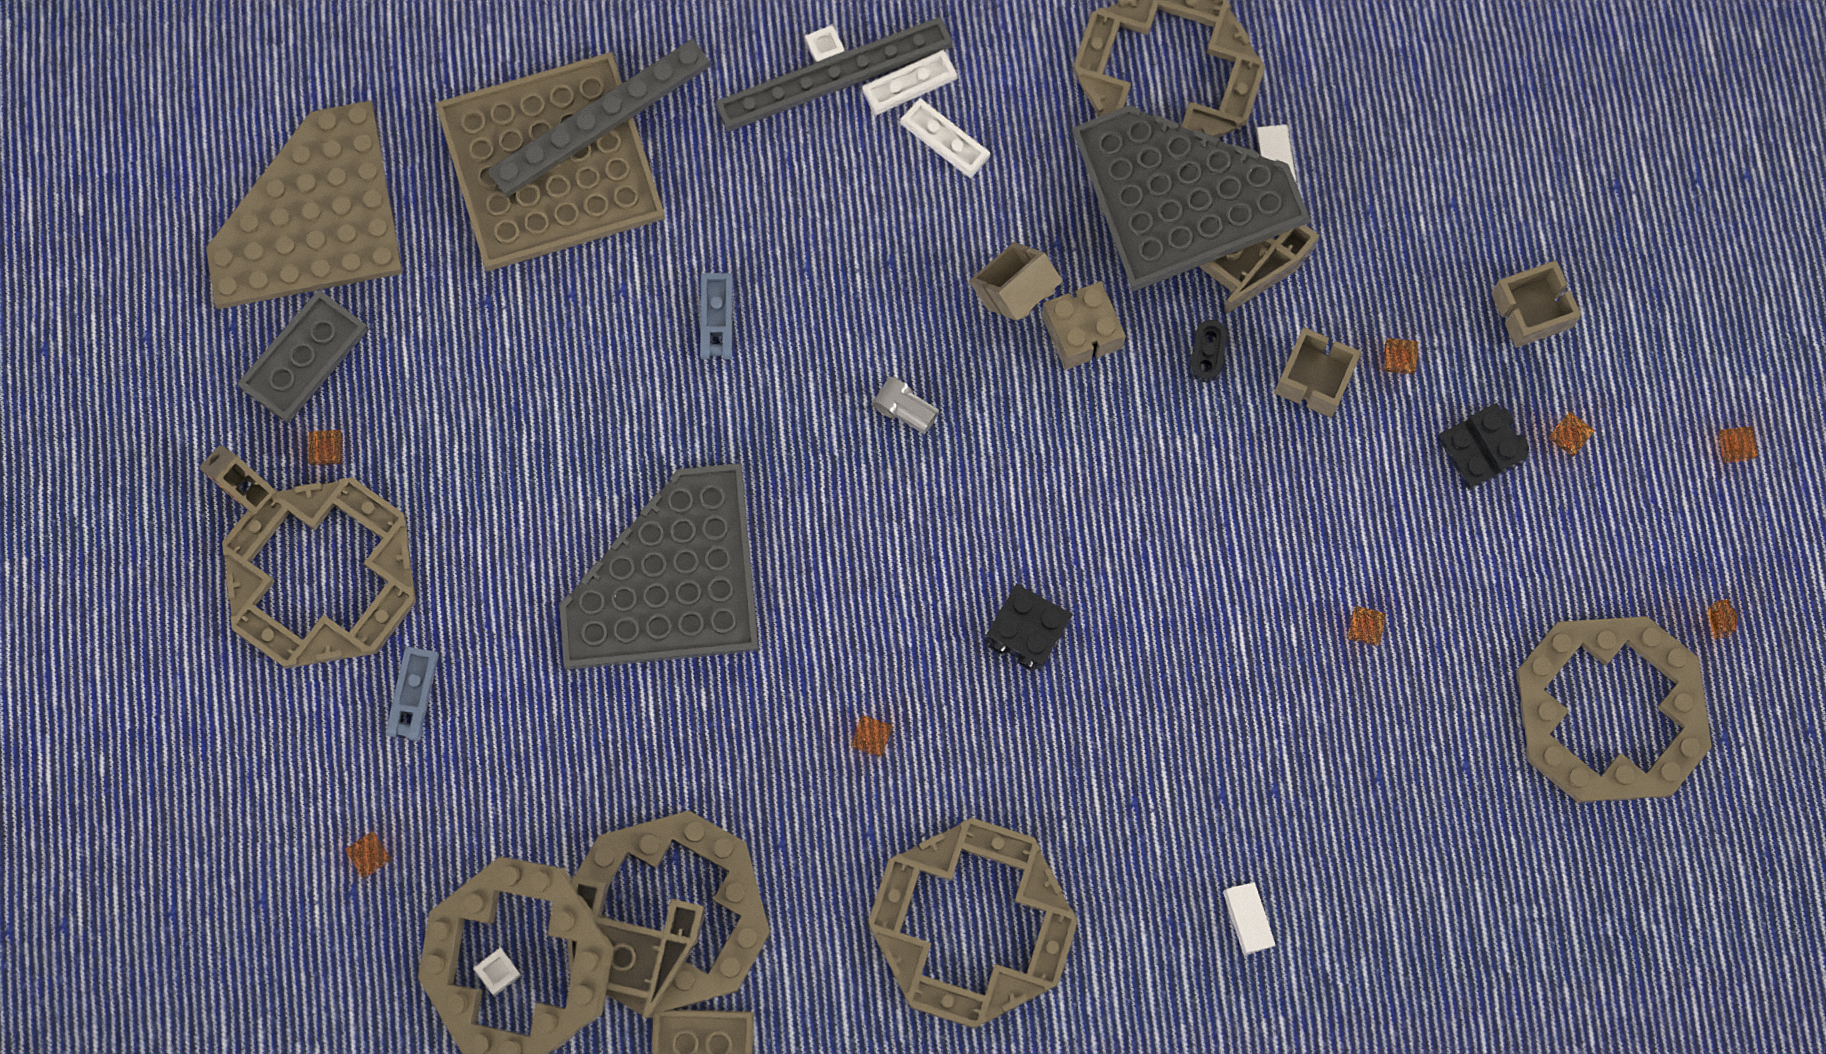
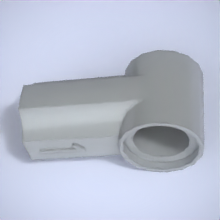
[872,377,939,435]

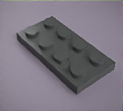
[237,289,369,424]

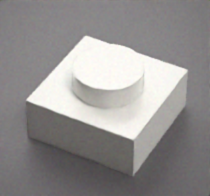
[805,25,845,63]
[474,948,521,996]

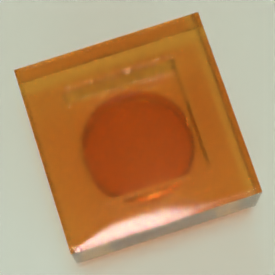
[1383,338,1419,375]
[1549,411,1595,457]
[1717,426,1758,463]
[308,430,343,465]
[1707,599,1738,639]
[1346,606,1387,647]
[851,715,893,758]
[345,831,392,878]

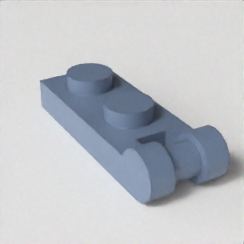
[700,273,733,359]
[386,646,439,742]

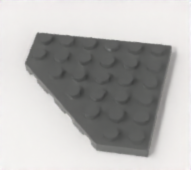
[1072,105,1311,292]
[559,463,759,670]

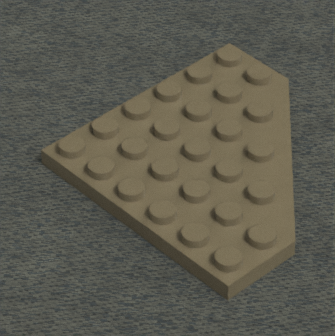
[206,100,403,309]

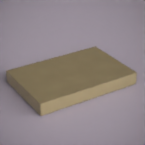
[651,1010,754,1054]

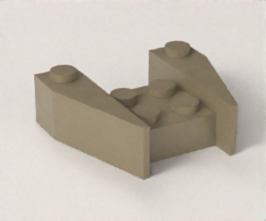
[1198,225,1320,314]
[567,876,706,1018]

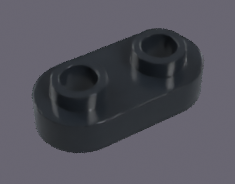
[1190,320,1227,382]

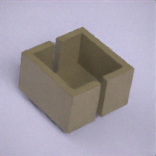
[969,242,1062,321]
[1491,260,1582,348]
[1041,281,1126,370]
[1274,327,1361,418]

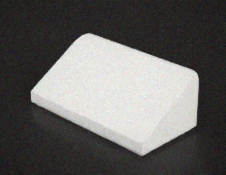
[1223,882,1276,955]

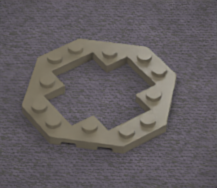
[1073,0,1266,138]
[222,477,416,669]
[1516,616,1712,803]
[575,811,771,1016]
[868,818,1078,1029]
[418,857,613,1054]

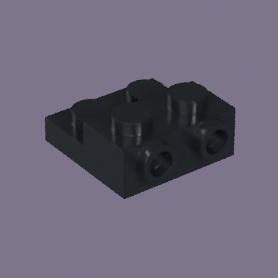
[1438,403,1529,491]
[985,584,1073,671]

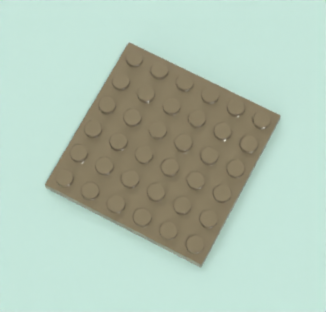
[435,52,665,272]

